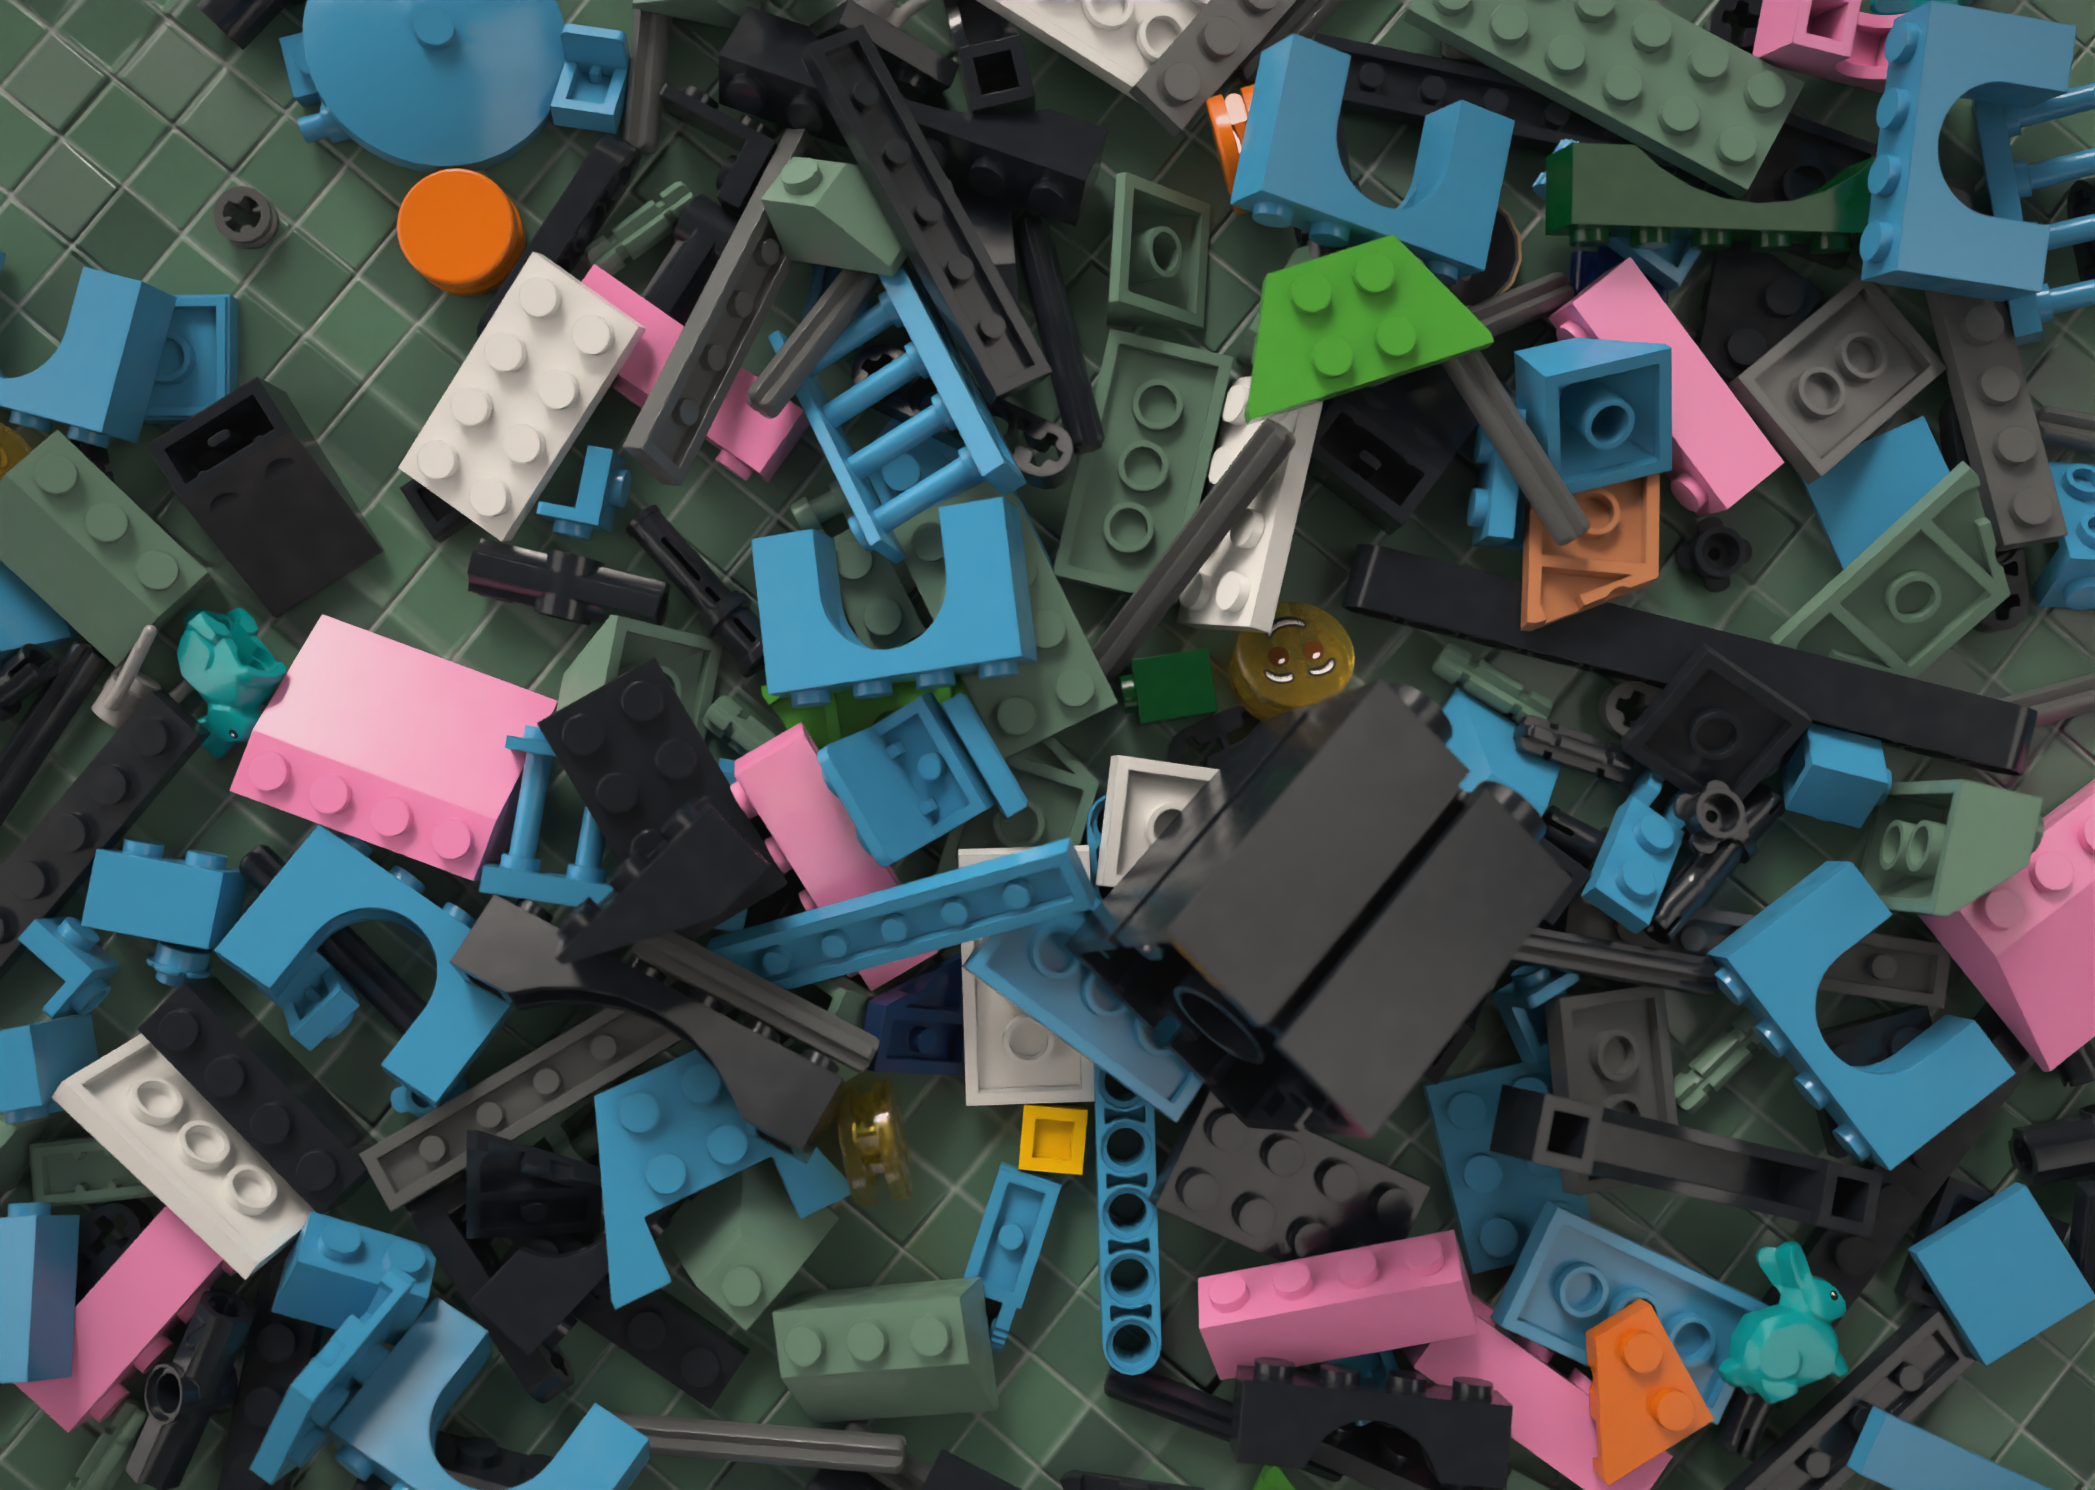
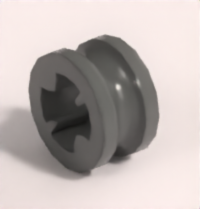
[213,186,279,249]

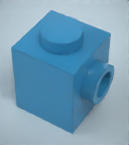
[1780,723,1892,828]

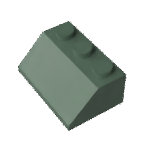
[0,430,214,668]
[1860,779,2044,917]
[772,1277,999,1423]

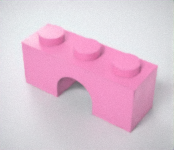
[1752,0,1905,94]

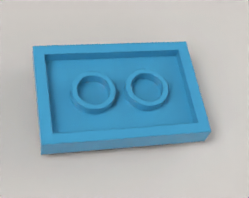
[1422,1057,1592,1274]

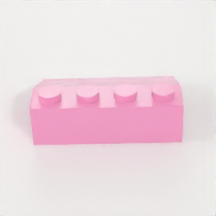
[229,614,558,881]
[1917,779,2095,1072]

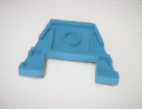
[594,1050,854,1309]

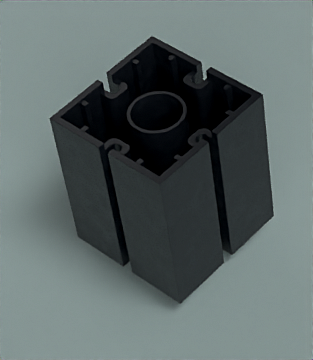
[1064,678,1573,1138]

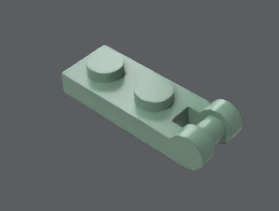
[789,480,926,650]

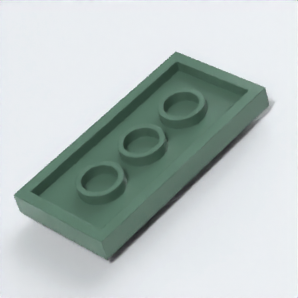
[1053,328,1234,606]
[893,480,1118,760]

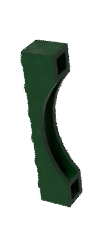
[1545,142,1940,254]

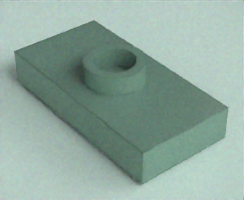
[29,1136,156,1207]

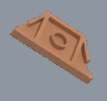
[1521,473,1660,631]

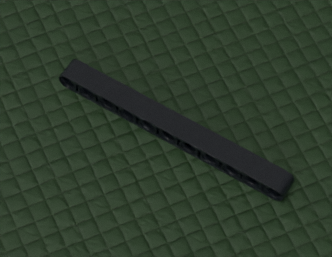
[1342,544,2038,776]

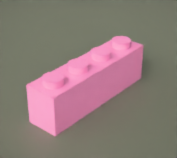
[1548,257,1784,518]
[582,264,810,483]
[730,722,938,992]
[14,1206,237,1433]
[1198,1230,1479,1380]
[1402,1293,1673,1490]

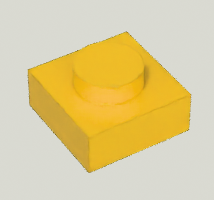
[1018,1103,1088,1175]

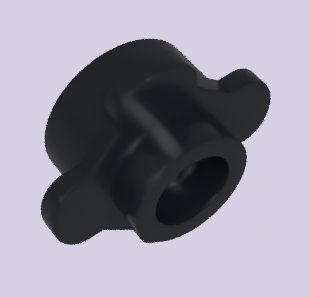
[1675,517,1752,592]
[1673,780,1748,855]

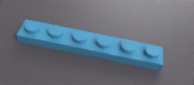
[706,837,1096,990]

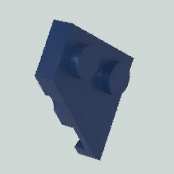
[863,952,965,1076]

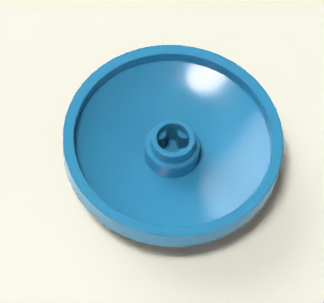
[303,0,565,174]

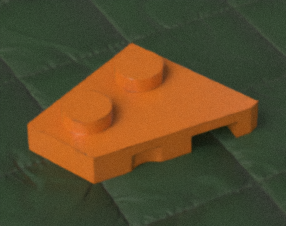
[1585,1299,1714,1486]

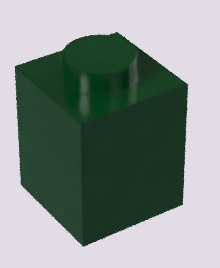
[1119,647,1218,726]

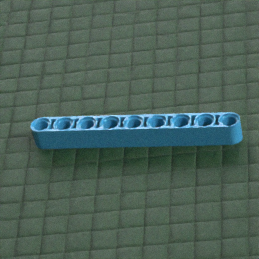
[1085,795,1161,1375]

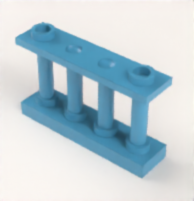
[1971,82,2095,346]
[767,262,1027,564]
[479,725,747,932]

